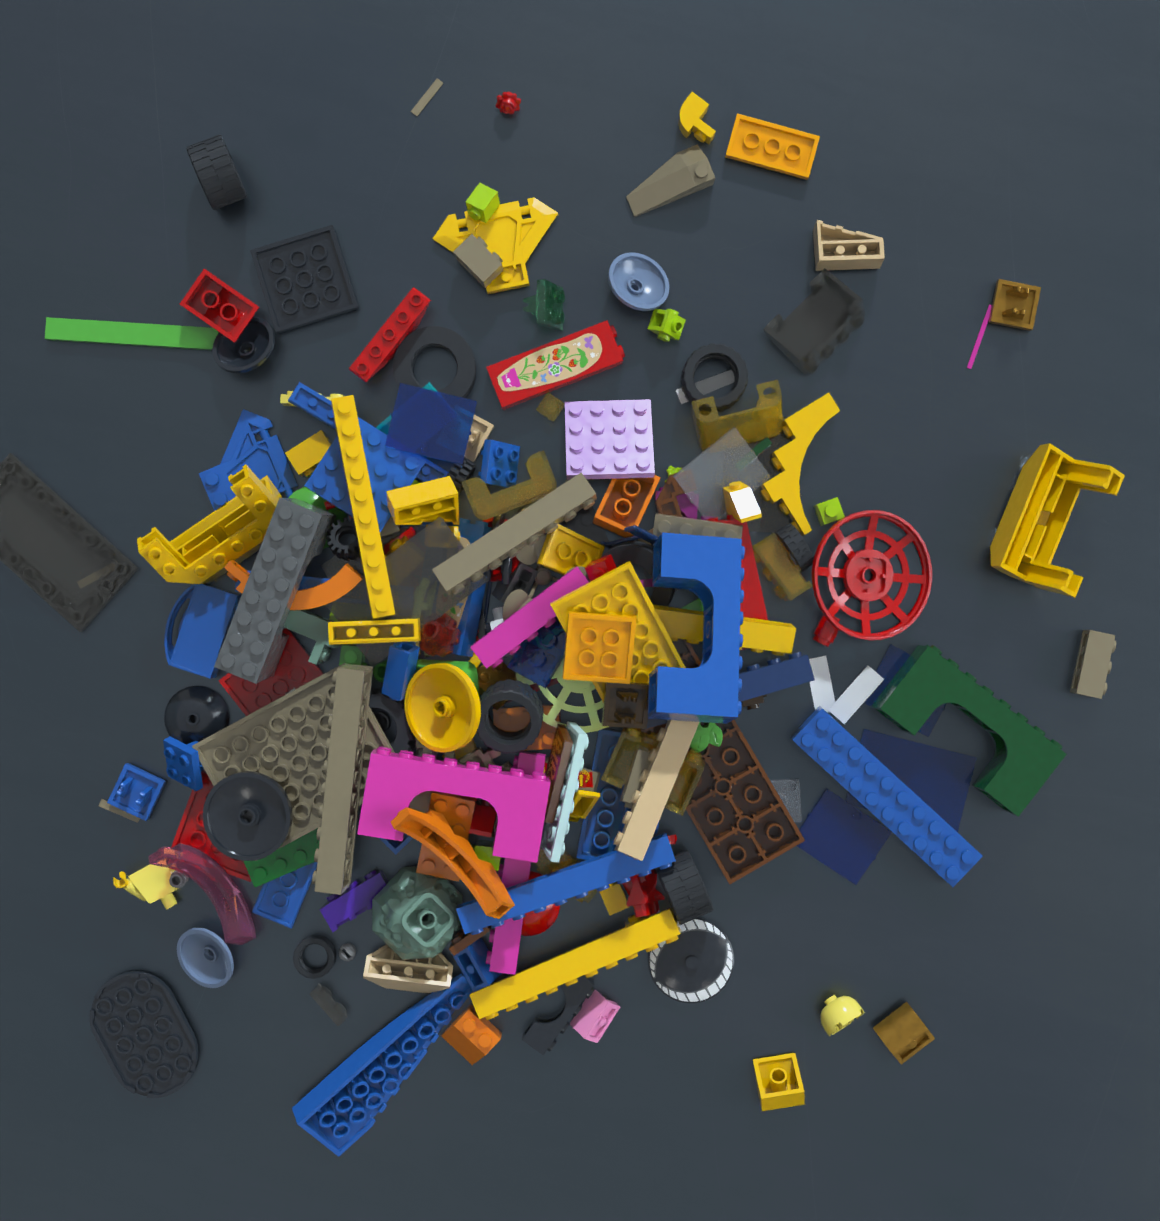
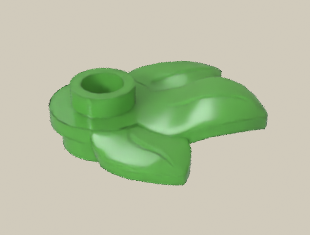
[690,722,723,753]

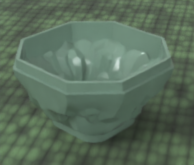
[372,866,463,960]

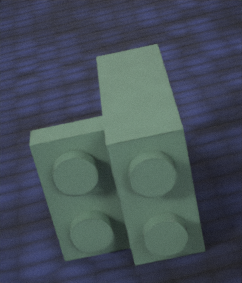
[284,610,341,665]

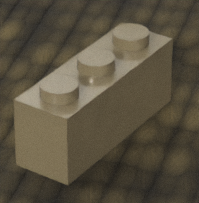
[1070,630,1116,699]

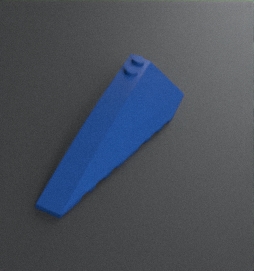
[292,973,473,1157]

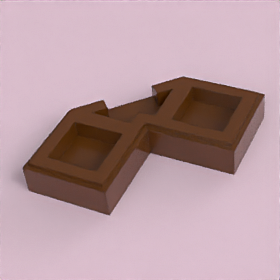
[655,469,697,517]

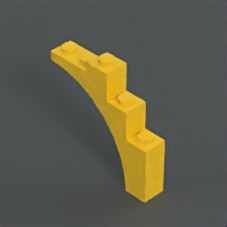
[760,393,840,536]

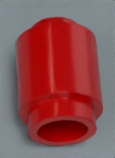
[813,616,840,647]

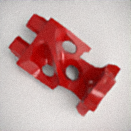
[622,835,677,917]

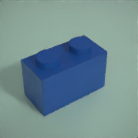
[452,938,502,992]

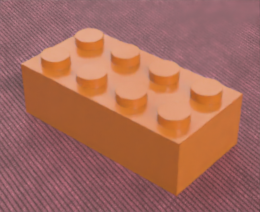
[416,791,477,882]

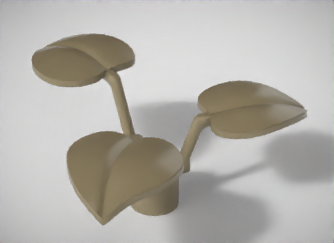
[503,534,591,620]

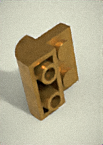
[873,1002,935,1065]

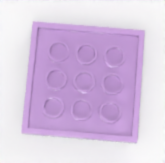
[565,399,655,480]

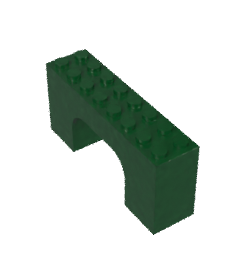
[872,645,1067,817]

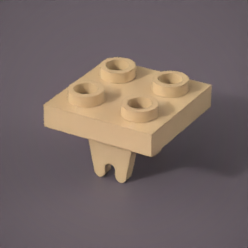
[436,405,494,463]

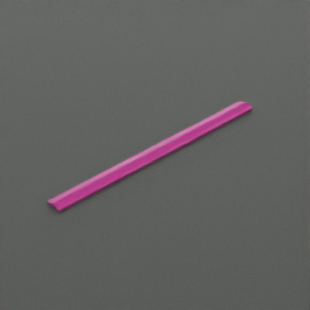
[967,304,992,369]

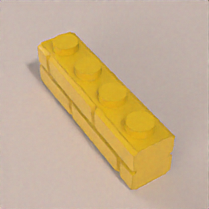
[328,618,421,645]

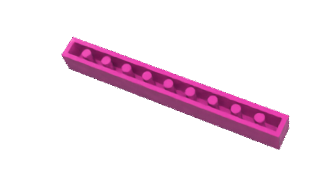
[486,751,546,975]

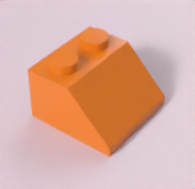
[441,1003,502,1065]

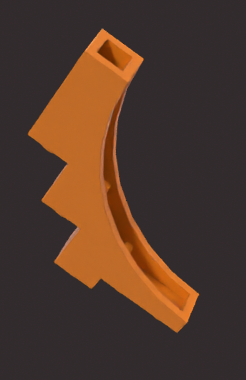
[390,807,515,919]

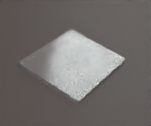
[673,427,771,520]

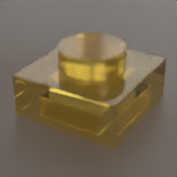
[536,392,565,423]

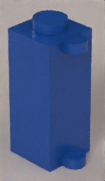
[381,641,420,701]

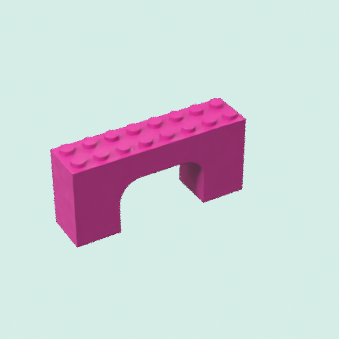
[357,746,551,863]

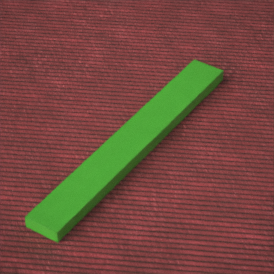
[45,317,219,350]

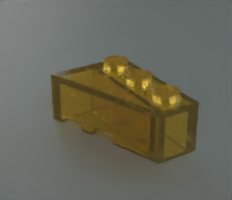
[752,532,813,601]

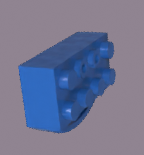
[164,584,242,679]

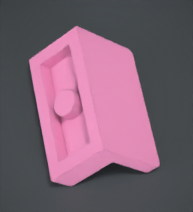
[570,990,620,1043]

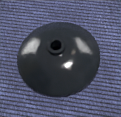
[212,317,275,373]
[164,686,230,744]

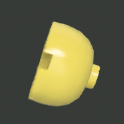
[820,995,865,1036]

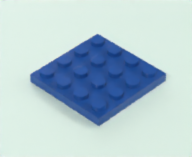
[304,417,426,533]

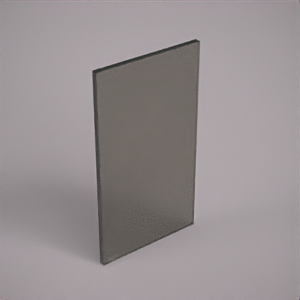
[326,516,489,666]

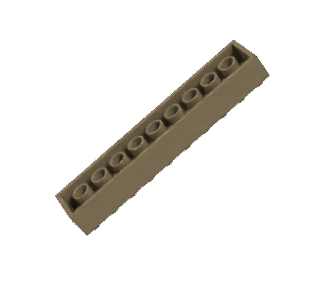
[312,664,373,895]

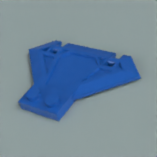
[199,409,298,511]

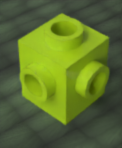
[648,309,686,342]

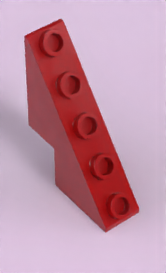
[349,287,431,382]

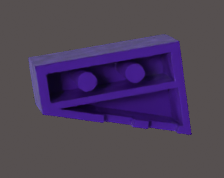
[319,870,389,932]

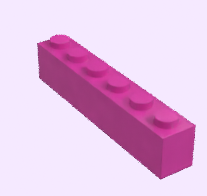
[470,566,589,669]

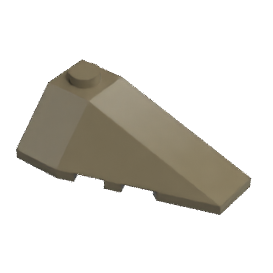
[626,145,715,217]

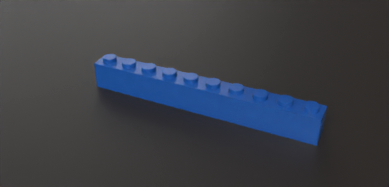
[456,833,676,935]

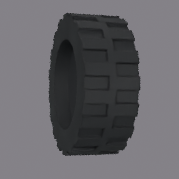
[775,523,815,572]

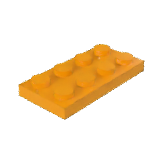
[725,113,820,180]

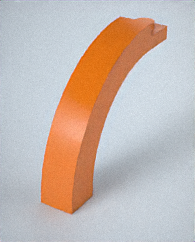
[224,560,364,610]

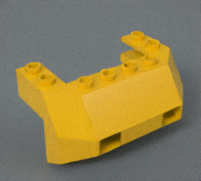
[990,443,1125,598]
[137,465,282,584]

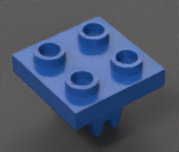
[478,440,520,489]
[163,736,204,791]
[107,763,166,821]

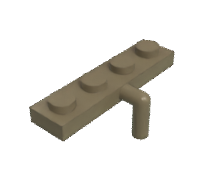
[653,513,743,539]

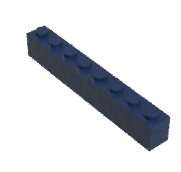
[647,651,815,728]

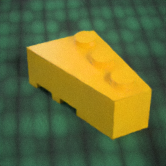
[386,476,460,525]

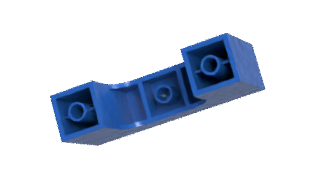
[648,532,745,724]

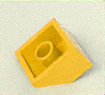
[753,1053,805,1111]

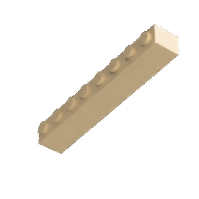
[613,720,699,861]

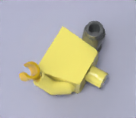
[113,854,189,910]

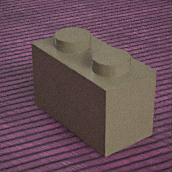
[453,234,503,288]

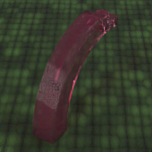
[149,843,256,945]

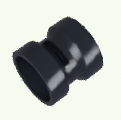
[373,711,391,732]

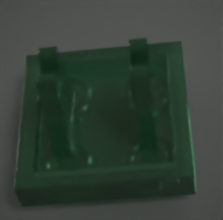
[523,279,565,331]

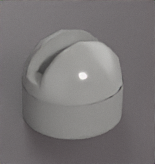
[339,943,357,961]

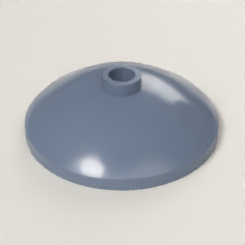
[608,253,669,311]
[177,928,234,988]

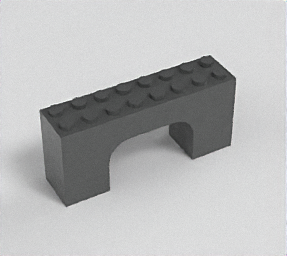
[214,498,336,684]

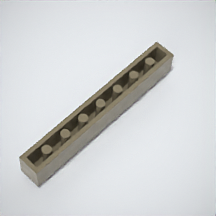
[432,472,597,595]

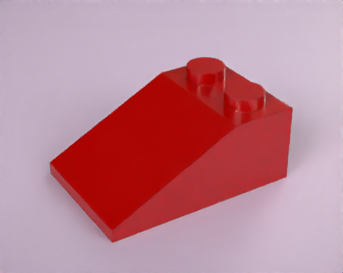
[180,269,260,343]

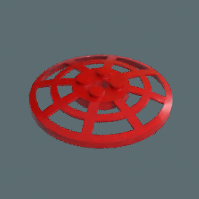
[812,510,932,640]

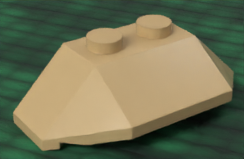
[363,944,453,994]

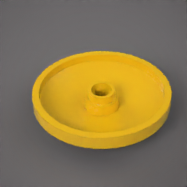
[404,663,481,753]

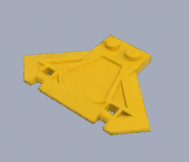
[433,198,558,294]

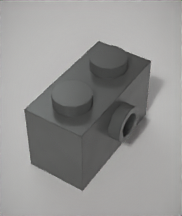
[491,562,538,603]

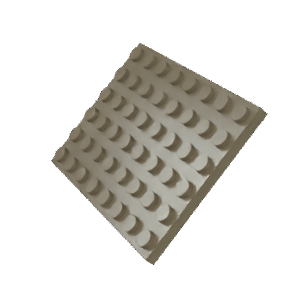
[192,663,395,861]

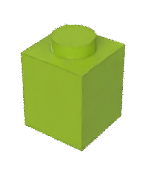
[466,183,500,223]
[813,497,845,526]

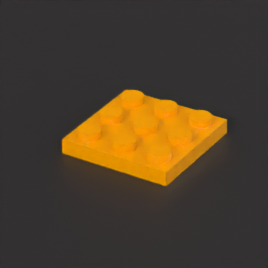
[562,611,637,684]

